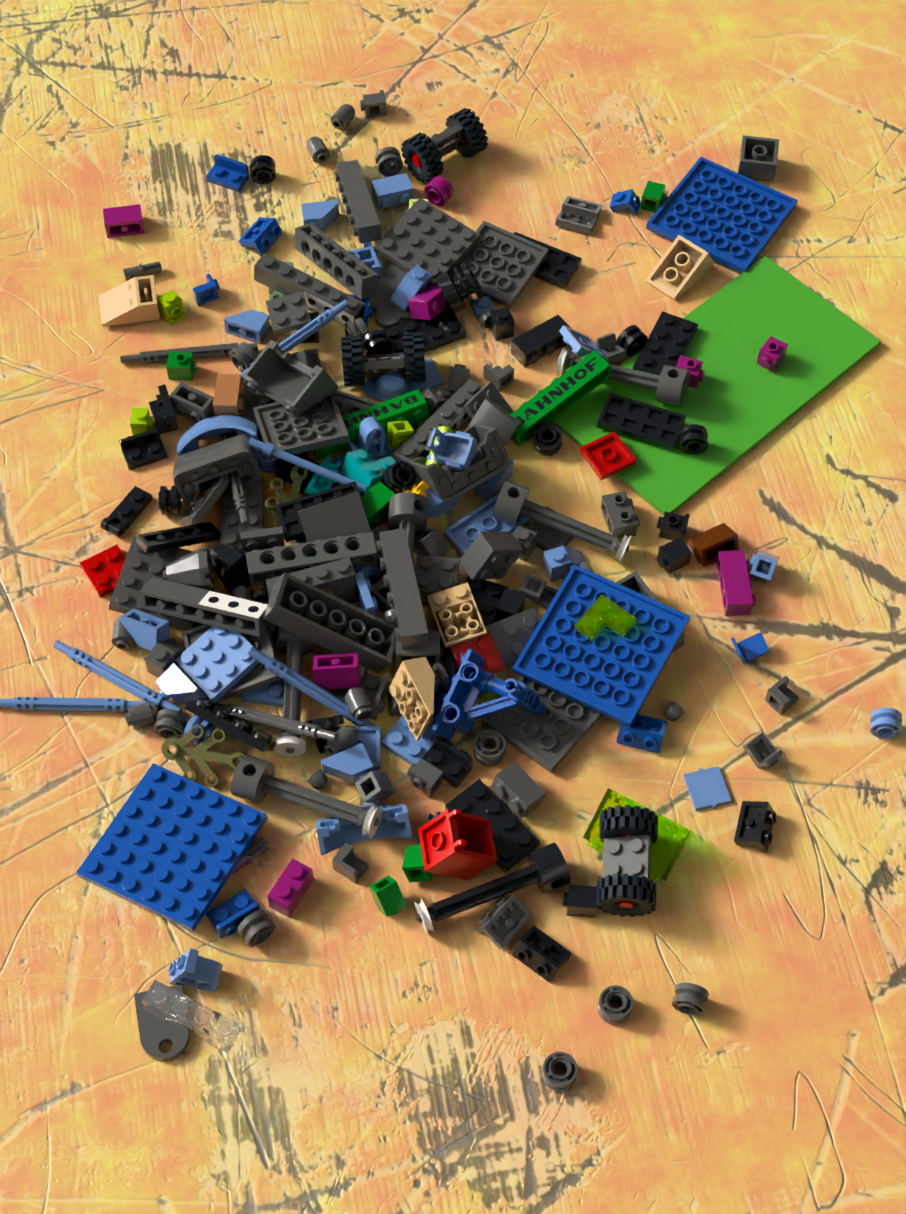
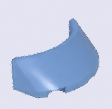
[177,415,260,456]
[316,803,412,855]

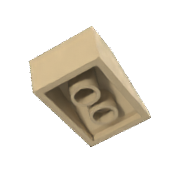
[645,235,713,300]

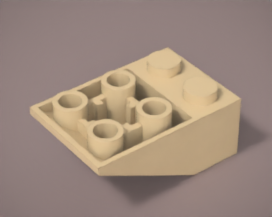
[99,275,160,327]
[427,583,487,648]
[389,657,435,741]

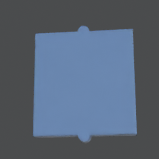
[402,358,444,392]
[683,766,731,811]

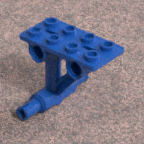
[432,649,545,741]

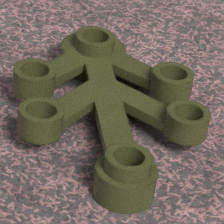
[265,465,308,540]
[162,724,247,787]

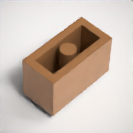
[213,374,246,416]

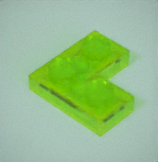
[574,594,636,641]

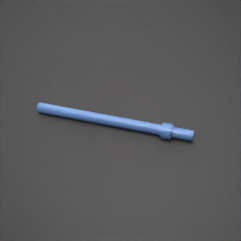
[248,438,367,493]

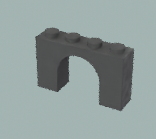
[266,557,357,604]

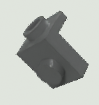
[597,333,627,364]
[447,364,470,392]
[423,387,451,415]
[743,733,783,768]

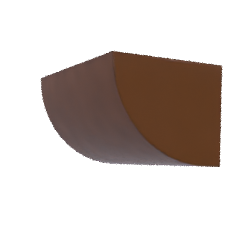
[688,523,739,567]

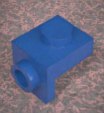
[610,189,641,215]

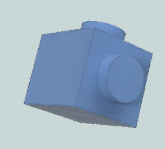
[749,550,780,580]

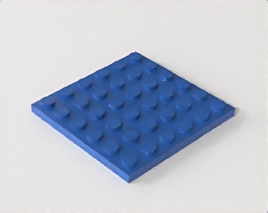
[646,157,798,274]
[512,564,690,727]
[76,763,268,932]

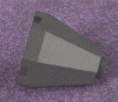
[163,547,215,592]

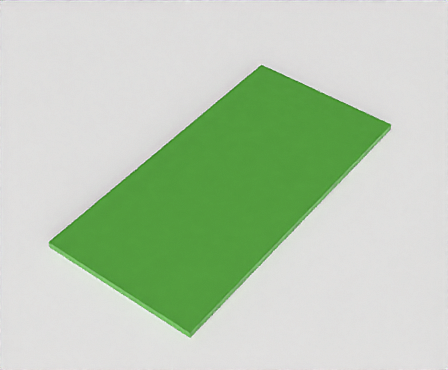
[551,256,881,516]

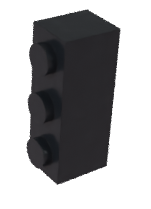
[511,315,572,368]

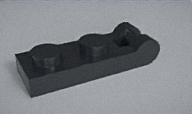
[100,486,153,537]

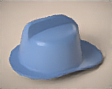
[364,371,411,401]

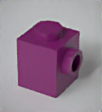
[757,336,788,372]
[676,355,705,388]

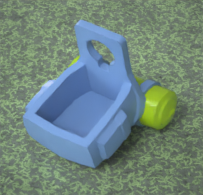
[426,426,477,471]

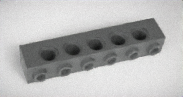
[295,223,378,300]
[245,532,378,585]

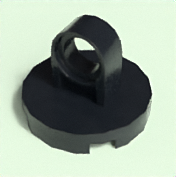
[305,714,344,754]

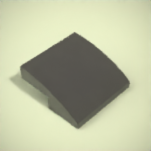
[555,196,603,235]
[466,398,520,446]

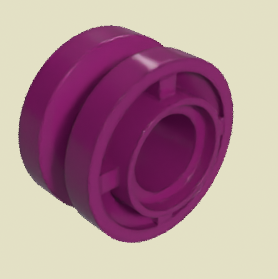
[424,176,454,206]

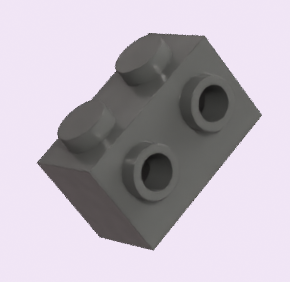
[170,382,215,423]
[600,491,640,539]
[491,762,546,819]

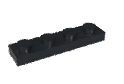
[136,522,221,553]

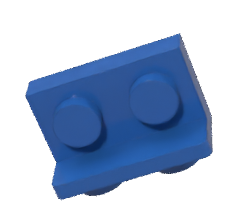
[206,154,249,192]
[239,217,283,256]
[616,714,667,753]
[206,888,260,938]

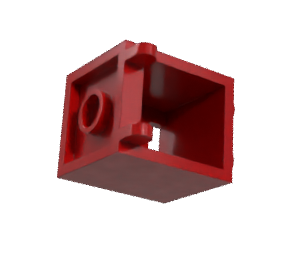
[418,809,497,880]

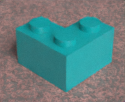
[341,448,400,495]

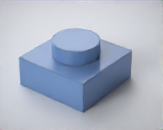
[470,296,495,319]

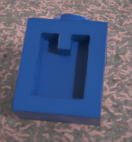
[193,273,220,306]

